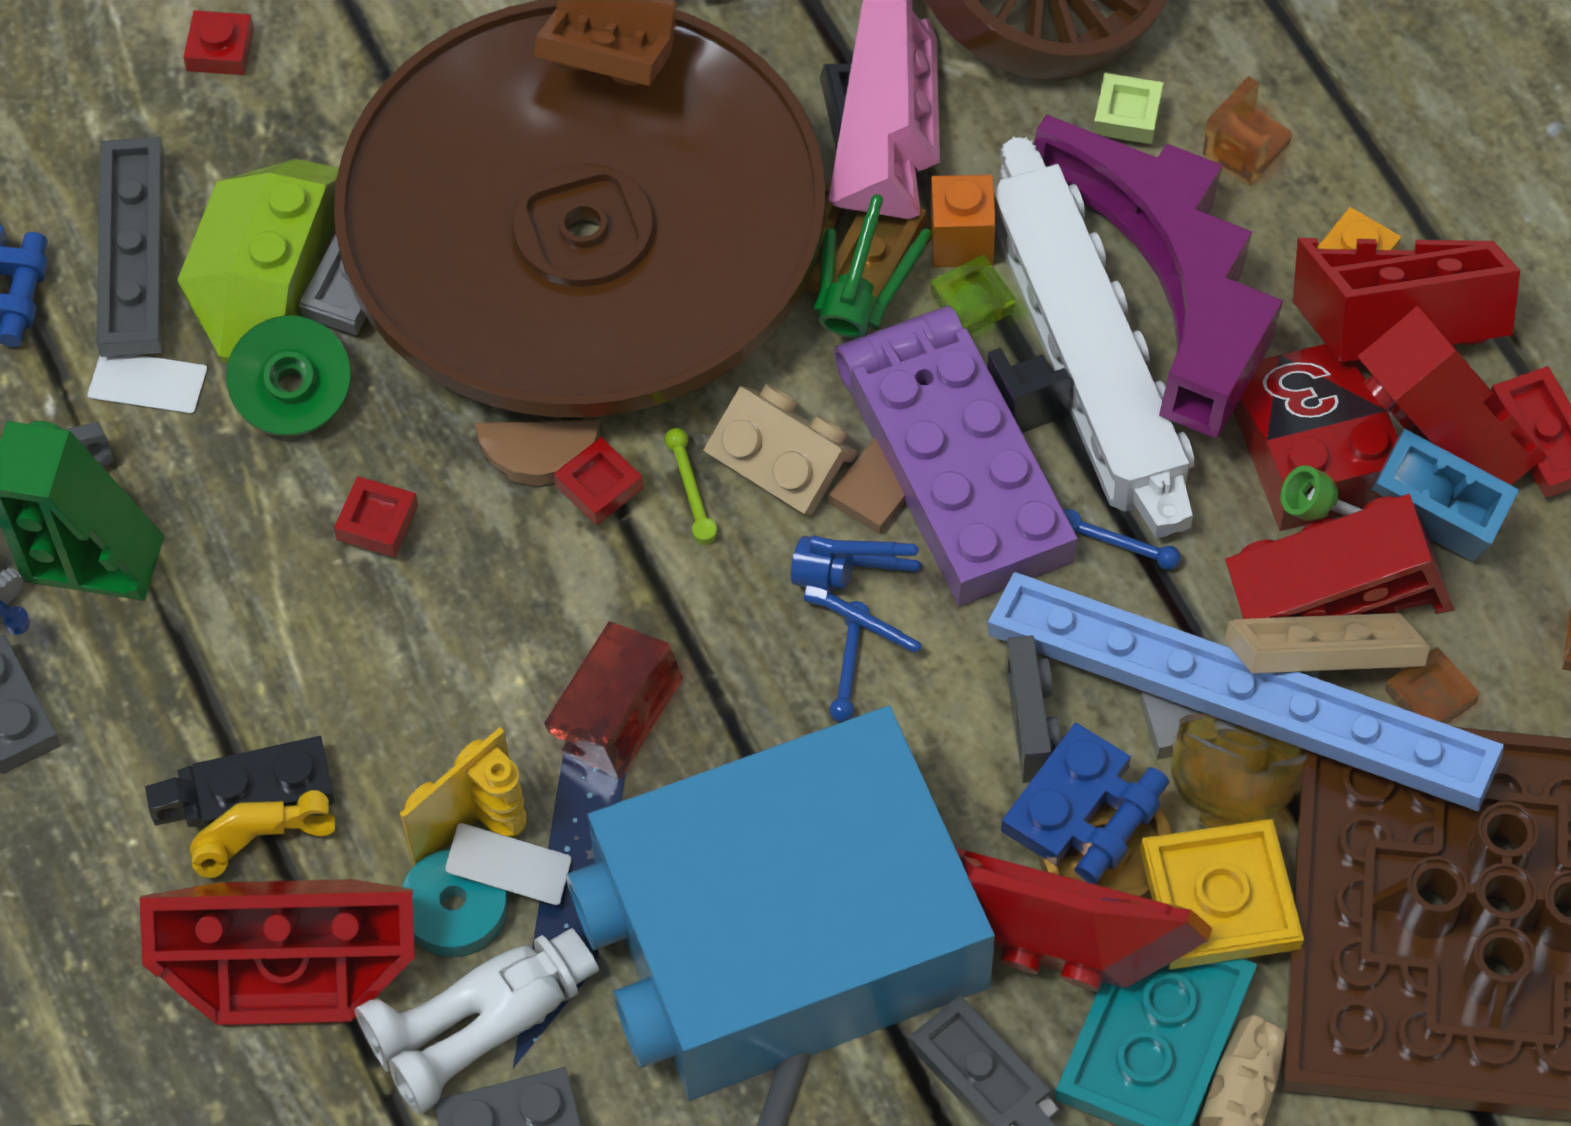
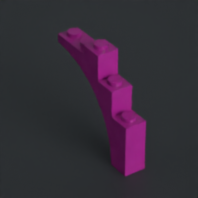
[1034,114,1283,439]

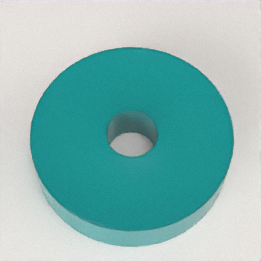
[402,849,508,957]

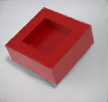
[183,10,254,76]
[553,437,644,526]
[334,476,418,558]

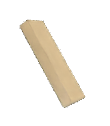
[1224,613,1430,674]

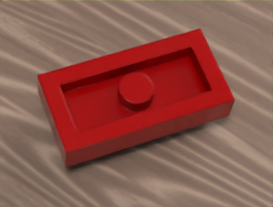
[1491,366,1571,499]

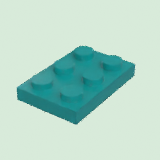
[1055,958,1257,1126]

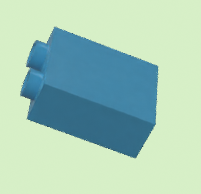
[566,705,995,1101]

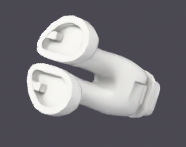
[355,928,599,1115]

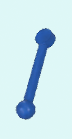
[1063,509,1181,570]
[829,601,869,723]

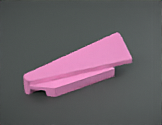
[828,0,940,219]

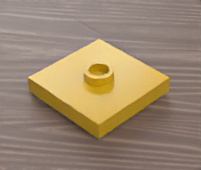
[1140,819,1304,970]

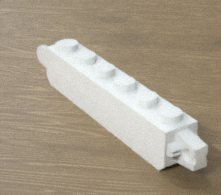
[994,136,1194,538]

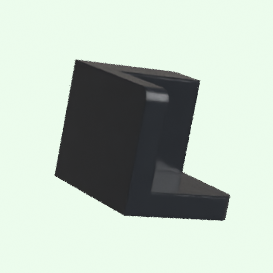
[987,348,1072,433]

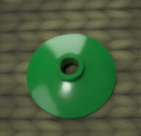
[226,315,351,436]

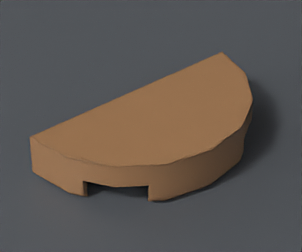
[475,420,601,486]

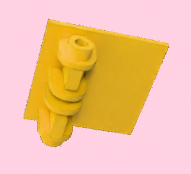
[400,727,527,867]

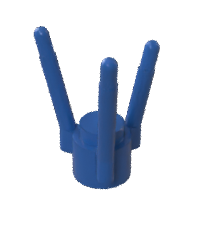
[791,535,922,653]

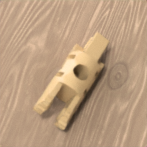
[1199,1015,1286,1126]

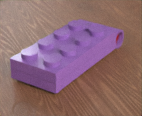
[834,306,1078,607]

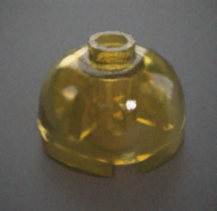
[1170,714,1307,828]

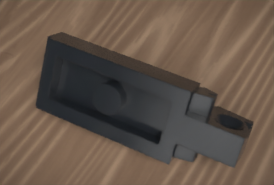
[145,735,335,828]

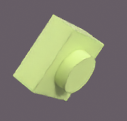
[1093,73,1164,144]

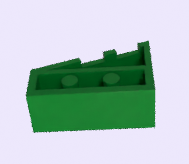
[0,421,164,601]

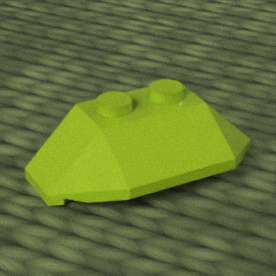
[177,159,339,364]

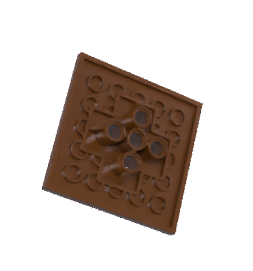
[1282,727,1571,1121]

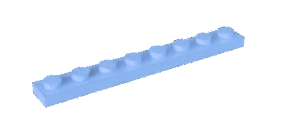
[988,572,1504,812]

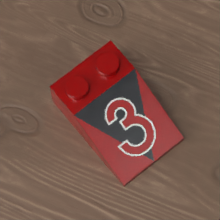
[1234,344,1398,531]

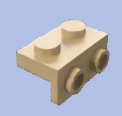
[703,384,859,516]

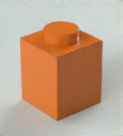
[930,175,995,267]

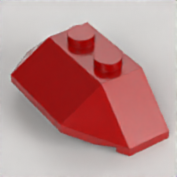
[955,847,1213,991]
[139,879,415,1025]

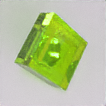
[931,254,1016,334]

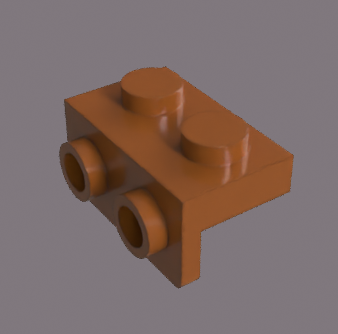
[534,0,677,86]

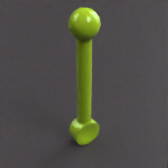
[664,428,717,545]

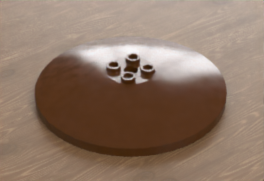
[334,0,825,417]

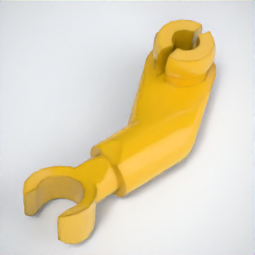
[189,790,335,878]

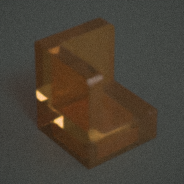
[1202,76,1292,186]

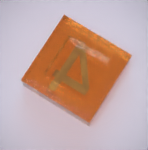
[1385,646,1480,724]

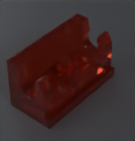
[544,621,683,780]

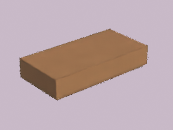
[828,438,905,534]

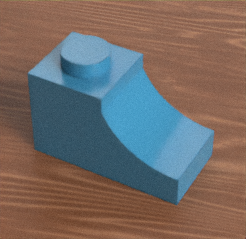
[1371,429,1519,562]

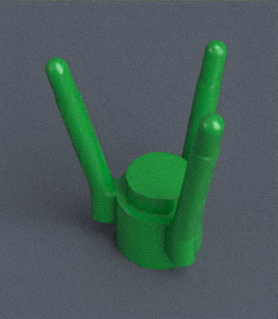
[813,194,932,338]

